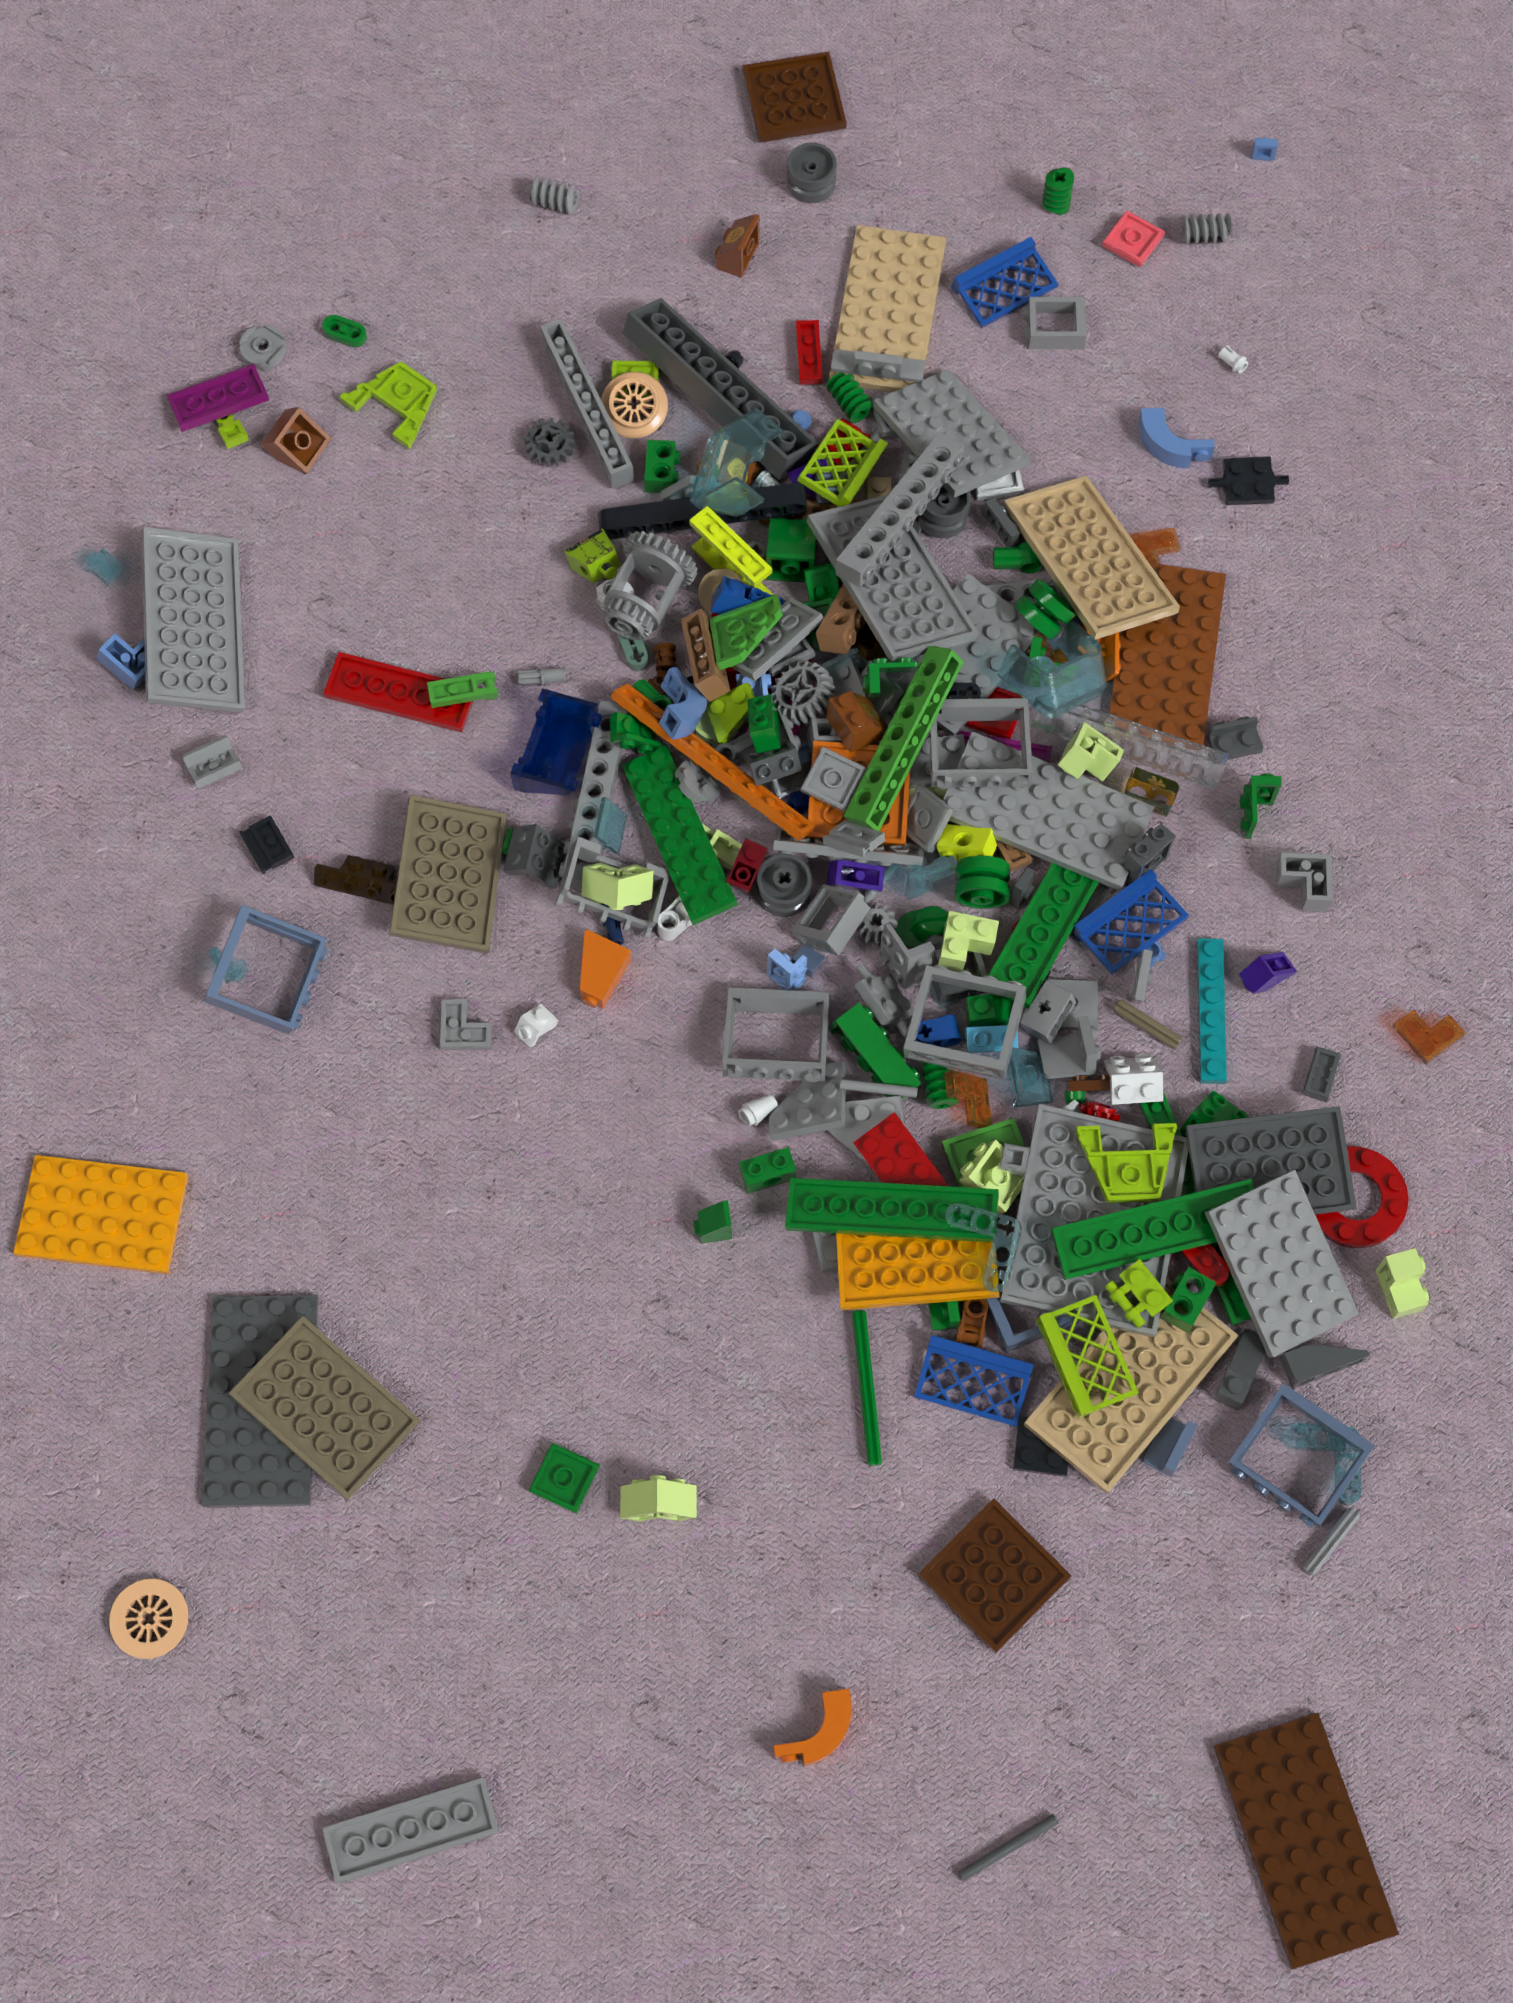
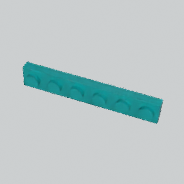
[1197,938,1227,1084]

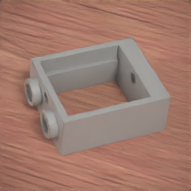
[1024,297,1086,349]
[792,884,870,956]

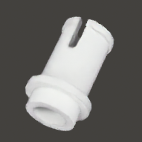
[1218,345,1248,373]
[756,471,781,487]

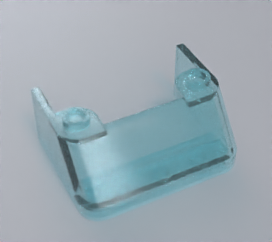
[690,408,783,516]
[997,619,1107,718]

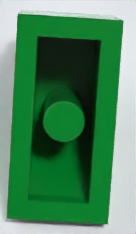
[965,994,1014,1027]
[693,1200,732,1244]

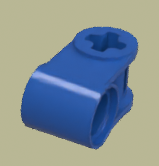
[916,1014,962,1047]

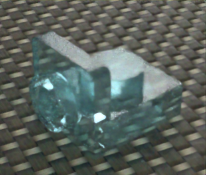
[84,548,125,586]
[209,946,248,984]

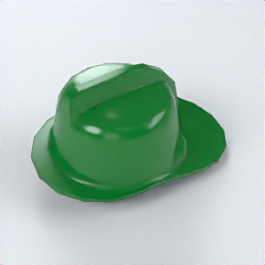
[896,906,948,948]

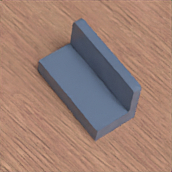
[1143,1418,1198,1477]

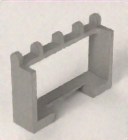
[555,837,670,939]

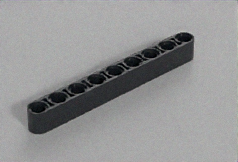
[598,483,807,540]

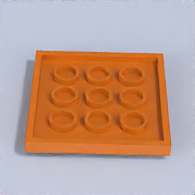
[807,741,910,846]

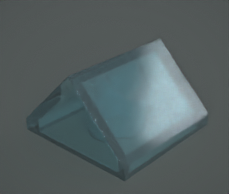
[1007,1047,1053,1108]

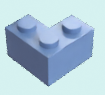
[96,633,145,691]

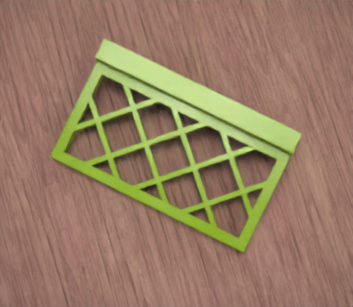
[797,419,888,508]
[1036,1295,1139,1419]

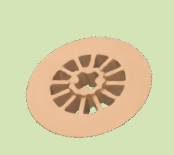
[601,372,668,438]
[109,1579,188,1659]

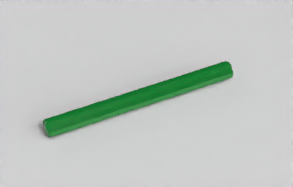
[852,1310,882,1466]

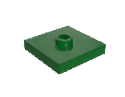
[528,1443,600,1515]

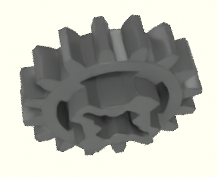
[524,418,575,467]

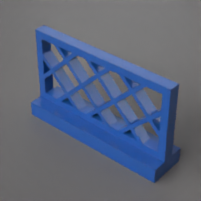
[951,237,1059,328]
[1073,869,1189,975]
[914,1335,1034,1427]

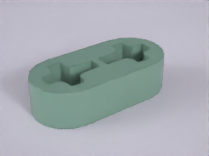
[619,635,648,671]

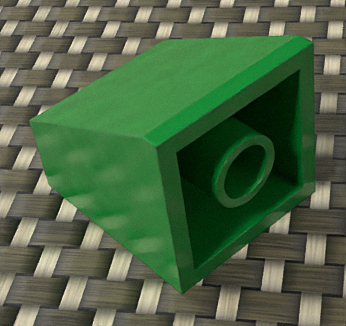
[766,517,817,583]

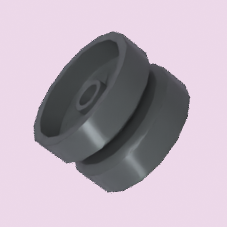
[787,143,837,203]
[916,485,971,538]
[757,854,812,917]

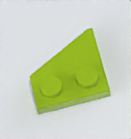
[706,682,755,744]

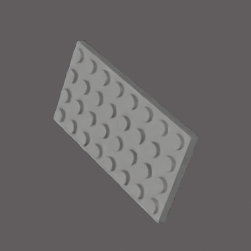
[807,494,979,662]
[141,527,245,713]
[943,731,1154,891]

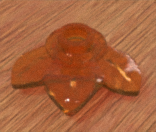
[1036,632,1070,664]

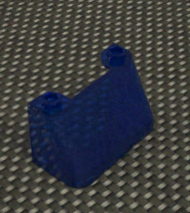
[510,688,602,795]

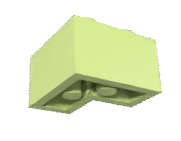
[1058,722,1124,781]
[581,862,654,910]
[938,911,999,972]
[1375,1248,1429,1319]
[620,1475,697,1522]

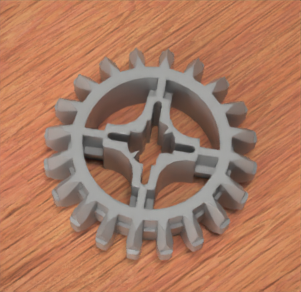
[771,661,836,726]

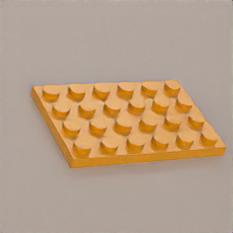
[13,1155,188,1275]
[836,1233,1000,1311]

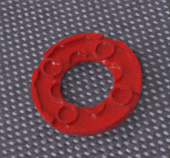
[1315,1146,1408,1248]

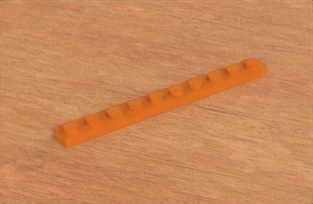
[611,683,815,841]

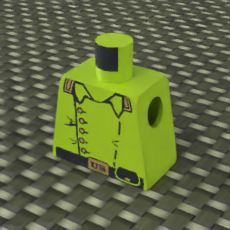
[564,529,621,583]

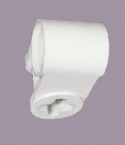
[657,896,692,941]

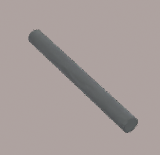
[958,1814,1059,1882]

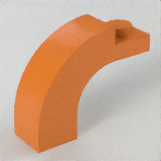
[774,1689,852,1767]

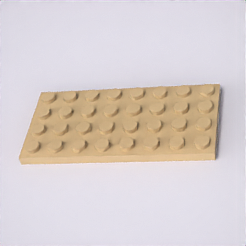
[829,225,946,392]
[1003,476,1180,640]
[1024,1277,1239,1494]

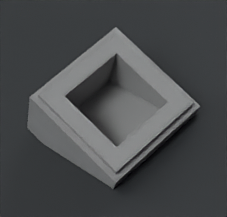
[999,1143,1030,1177]

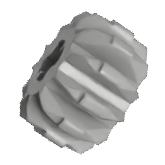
[857,902,898,947]

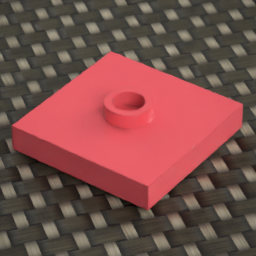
[1102,210,1165,268]

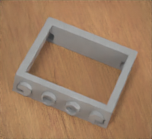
[929,698,1033,789]
[903,965,1026,1080]
[723,987,829,1082]

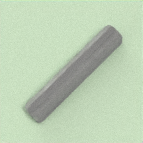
[1302,1508,1360,1576]

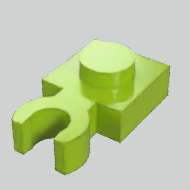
[216,414,249,449]

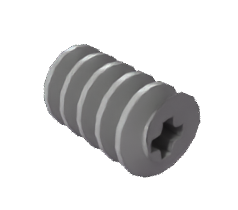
[530,175,580,215]
[1182,213,1231,244]

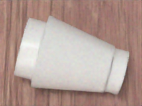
[738,1094,778,1127]

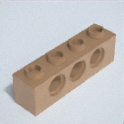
[816,583,866,654]
[681,608,730,702]

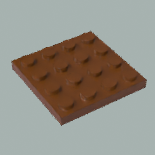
[743,51,847,143]
[918,1498,1072,1654]

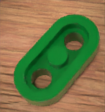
[322,315,367,347]

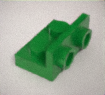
[610,712,662,754]
[928,1301,960,1331]

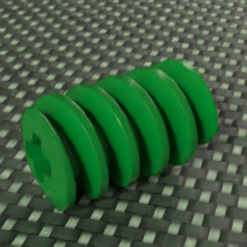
[1042,167,1075,215]
[826,373,873,423]
[922,1062,959,1109]

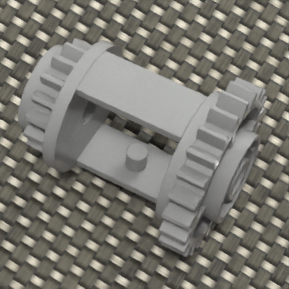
[603,531,698,640]

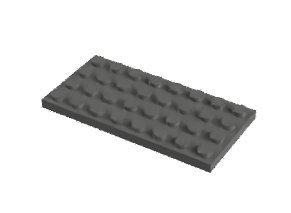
[202,1295,319,1508]

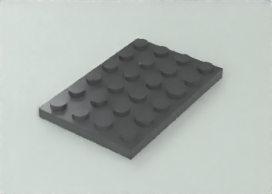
[1185,1106,1357,1215]

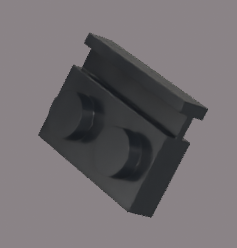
[239,815,295,874]

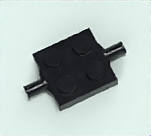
[1208,456,1289,505]

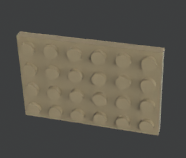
[389,795,507,954]
[229,1316,421,1502]

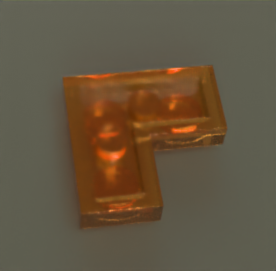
[1129,527,1180,564]
[1392,1009,1466,1065]
[945,1070,992,1129]

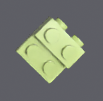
[959,1140,1024,1214]

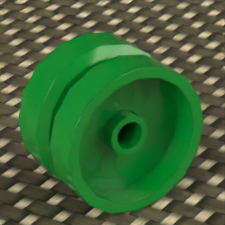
[1014,579,1076,640]
[955,855,1010,909]

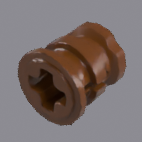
[652,642,677,672]

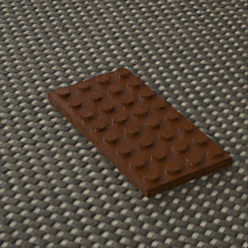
[1213,1713,1399,1970]

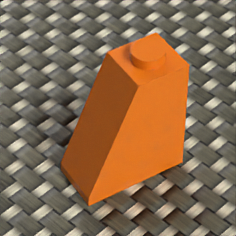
[580,929,632,1009]

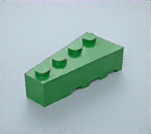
[828,1003,922,1099]

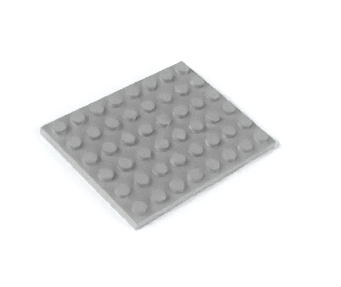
[1000,1104,1189,1338]

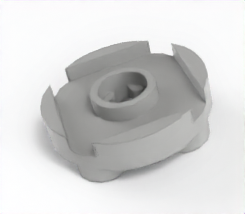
[240,325,287,371]
[675,760,722,804]

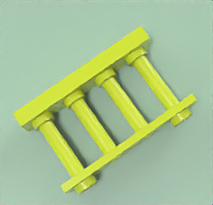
[689,506,773,595]

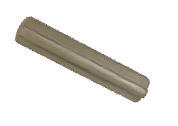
[1113,999,1182,1049]

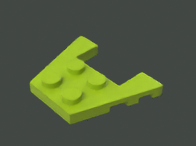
[339,361,437,449]
[1075,1123,1177,1203]

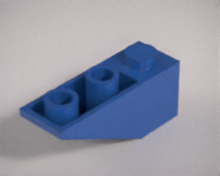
[711,576,786,615]

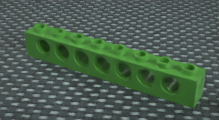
[843,645,964,831]

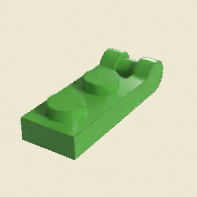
[427,672,499,708]

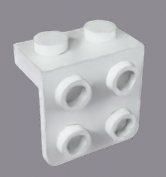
[1104,1054,1163,1105]

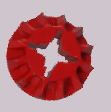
[1079,1101,1121,1121]

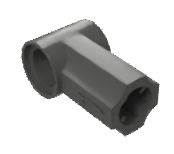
[715,732,756,765]

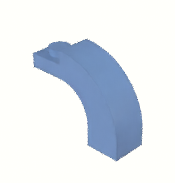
[1138,408,1215,468]
[659,667,707,740]

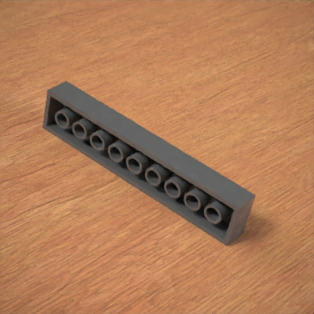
[622,298,819,480]

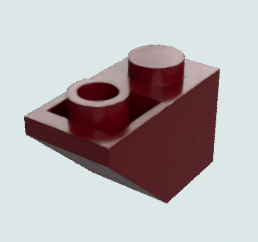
[725,838,768,893]

